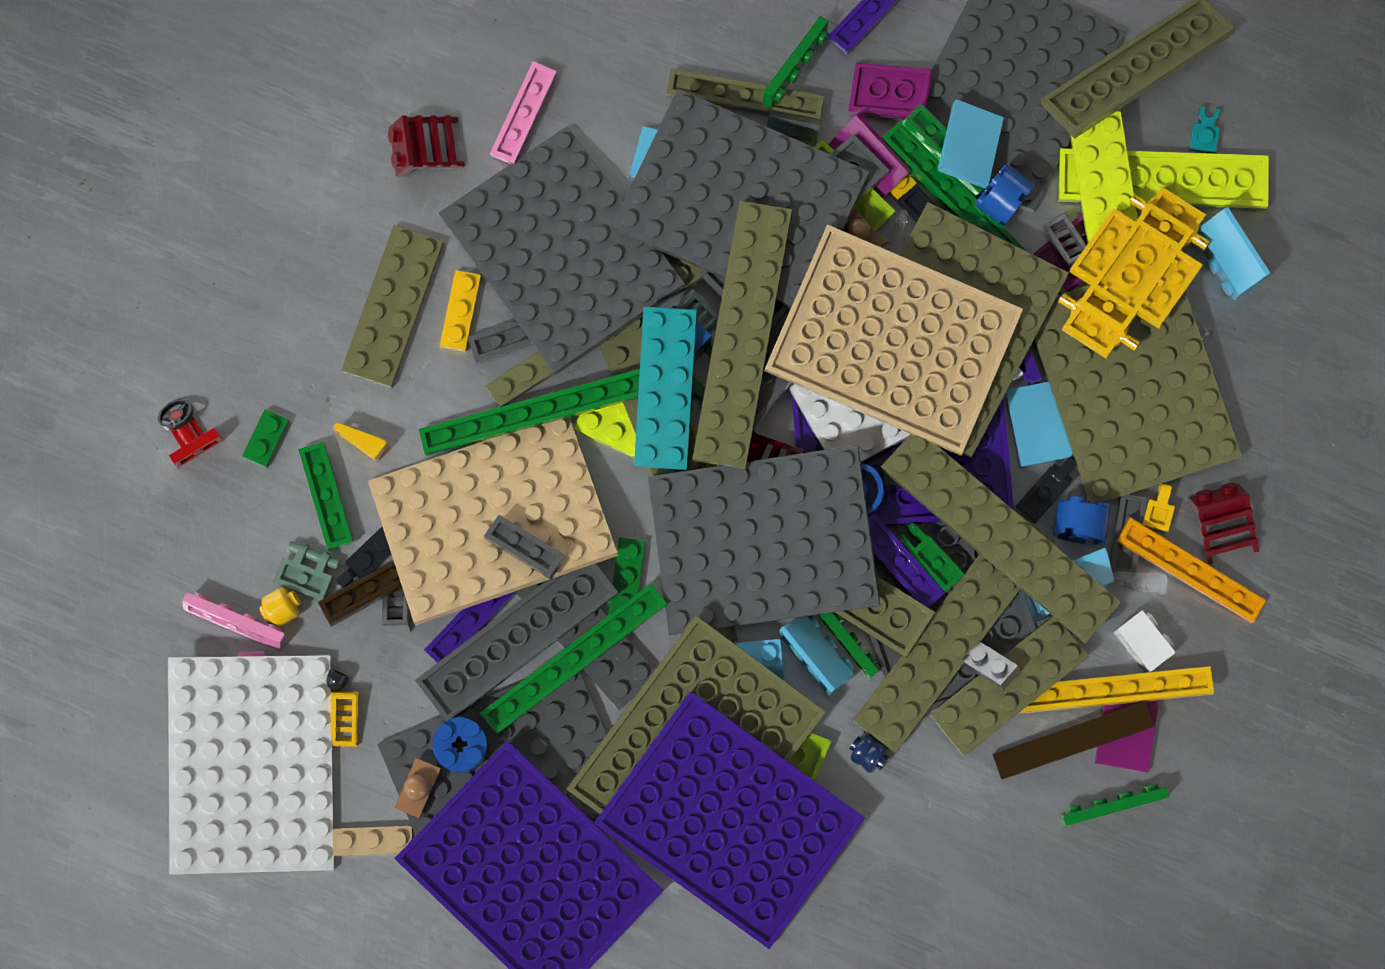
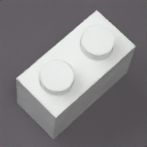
[1114,610,1176,673]

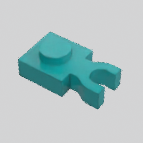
[1189,106,1220,154]

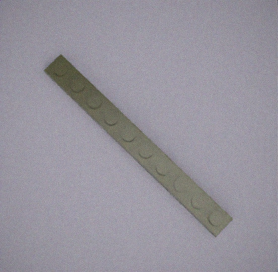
[486,260,703,407]

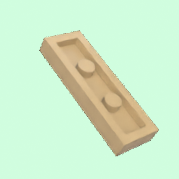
[333,826,413,856]

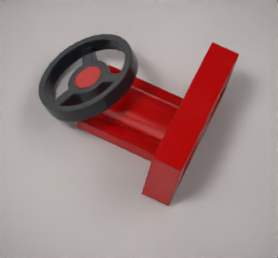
[158,399,223,468]

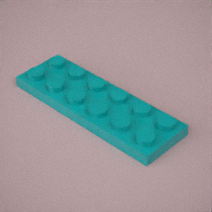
[634,306,698,470]

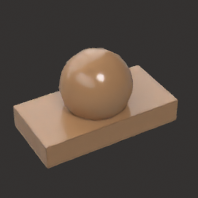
[843,207,887,248]
[394,758,441,819]

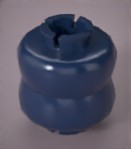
[849,734,890,773]

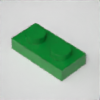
[242,409,290,468]

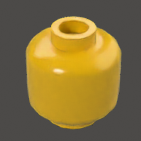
[260,587,301,627]

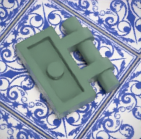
[273,541,340,601]

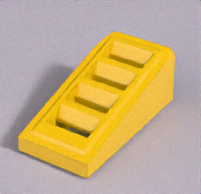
[333,422,390,462]
[330,690,359,747]

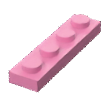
[490,61,557,164]
[182,592,285,651]

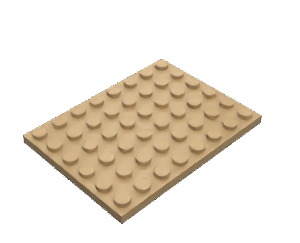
[764,225,1023,456]
[368,417,618,626]

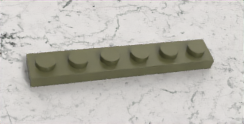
[666,68,824,120]

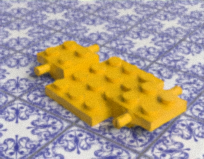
[1058,187,1210,359]

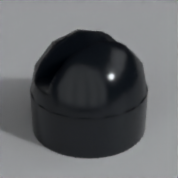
[326,669,350,691]

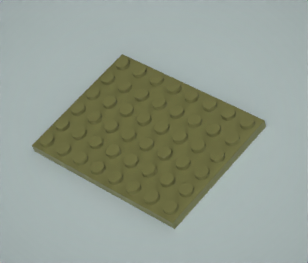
[899,202,1069,458]
[1034,285,1242,504]
[566,615,825,814]

